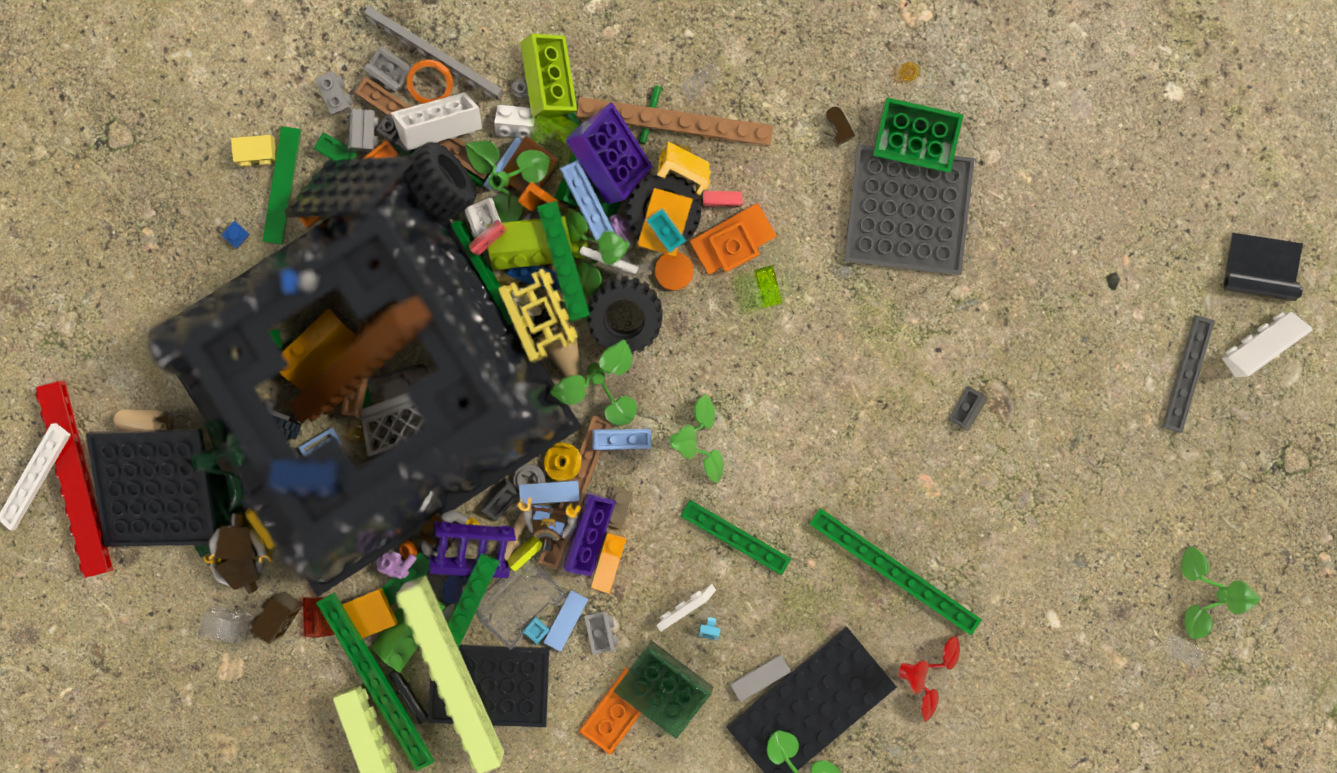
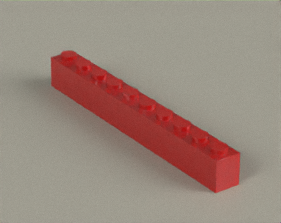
[35,381,114,578]

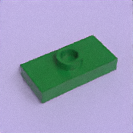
[313,132,357,161]

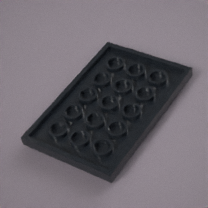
[283,156,412,218]
[428,644,550,728]

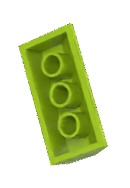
[520,34,577,118]
[487,216,572,270]

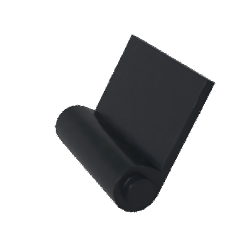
[1223,233,1303,301]

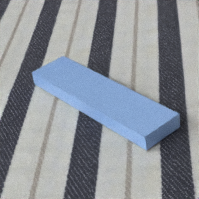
[560,160,613,240]

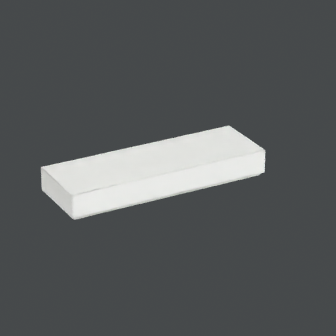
[580,246,639,275]

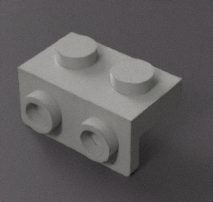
[364,46,411,91]
[315,71,353,115]
[584,610,618,655]

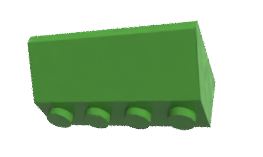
[371,596,448,673]

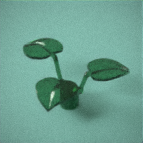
[192,420,243,511]

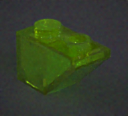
[754,265,783,309]

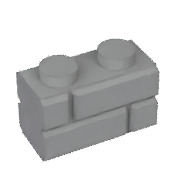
[348,109,378,153]

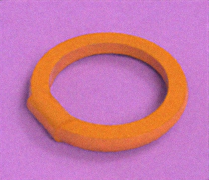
[406,60,453,104]

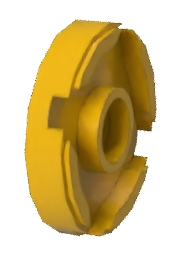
[544,442,582,482]

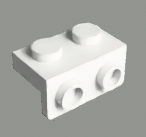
[494,105,536,139]
[465,198,501,240]

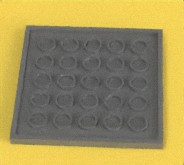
[844,144,975,275]

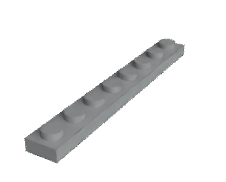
[364,6,504,99]

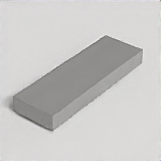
[730,654,791,702]

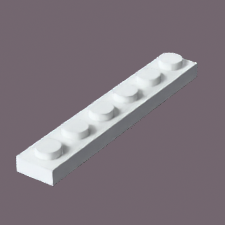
[0,423,70,530]

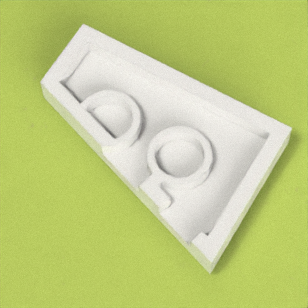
[656,584,716,631]

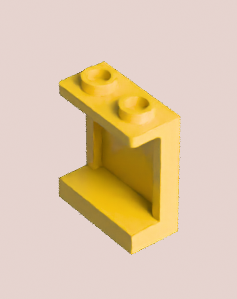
[657,142,711,195]

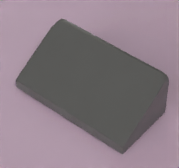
[948,386,988,431]
[479,478,520,521]

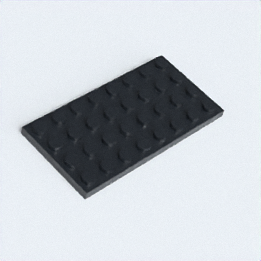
[726,626,897,773]

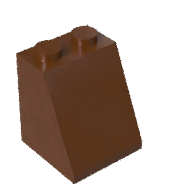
[503,135,560,197]

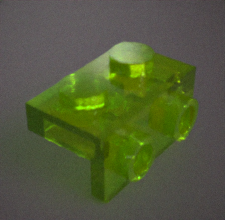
[535,115,579,144]

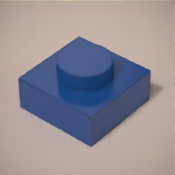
[221,221,251,249]
[282,270,300,294]

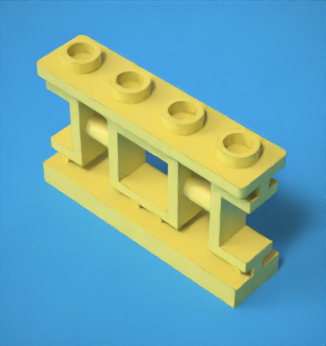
[499,269,578,363]

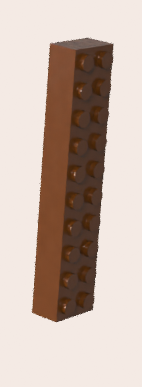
[288,296,432,424]

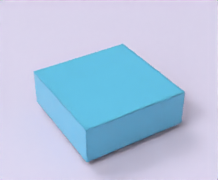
[522,617,550,645]

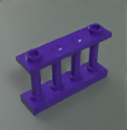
[428,522,516,578]

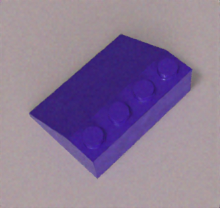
[565,102,653,205]

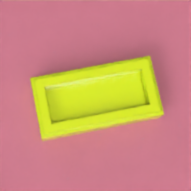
[507,535,542,571]

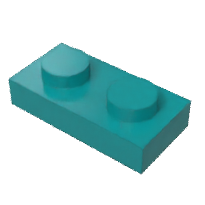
[646,208,686,253]

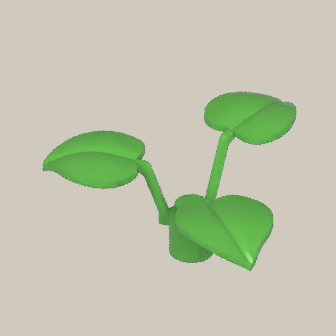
[465,140,550,223]
[564,208,630,296]
[550,340,637,425]
[670,394,724,483]
[1181,546,1261,640]
[767,730,841,773]

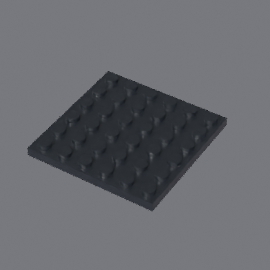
[86,428,217,547]

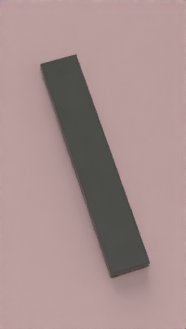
[1161,315,1215,433]

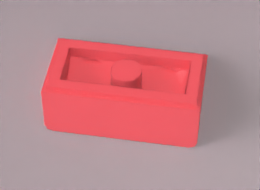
[703,191,743,207]
[469,219,507,256]

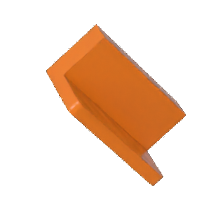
[518,182,562,212]

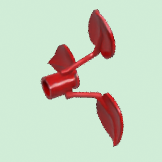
[899,634,960,722]

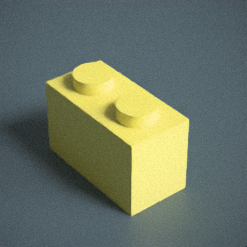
[231,135,276,167]

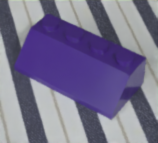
[562,492,616,576]

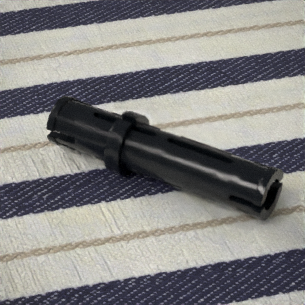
[388,670,428,725]

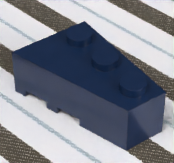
[269,461,338,497]

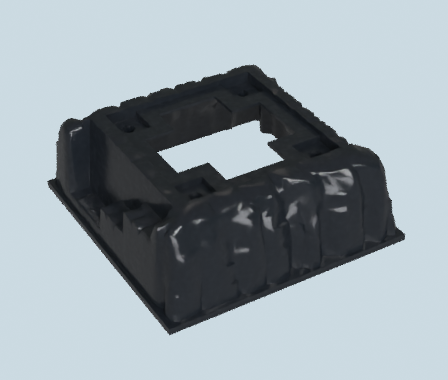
[147,174,582,597]

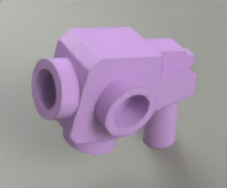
[608,214,633,248]
[376,551,417,579]

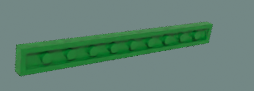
[809,508,982,636]
[316,592,435,772]

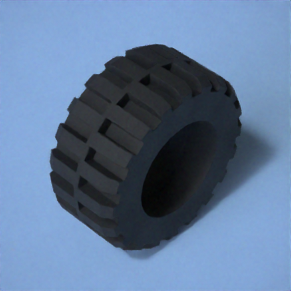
[403,142,476,220]
[626,173,701,246]
[587,276,663,355]

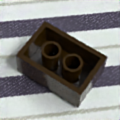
[249,591,304,645]

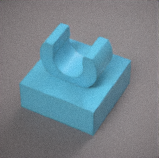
[698,617,720,640]

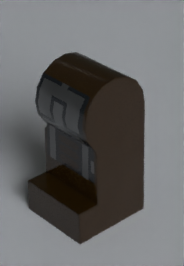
[825,107,855,147]

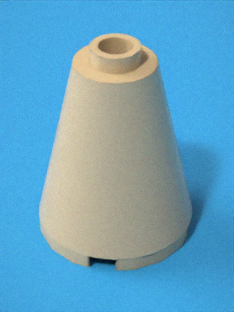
[537,323,582,378]
[113,409,172,431]

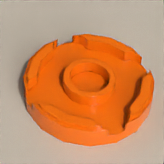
[655,252,694,290]

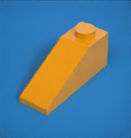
[591,532,627,594]

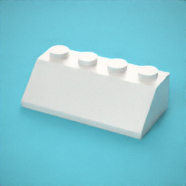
[391,92,482,150]
[1222,311,1313,377]

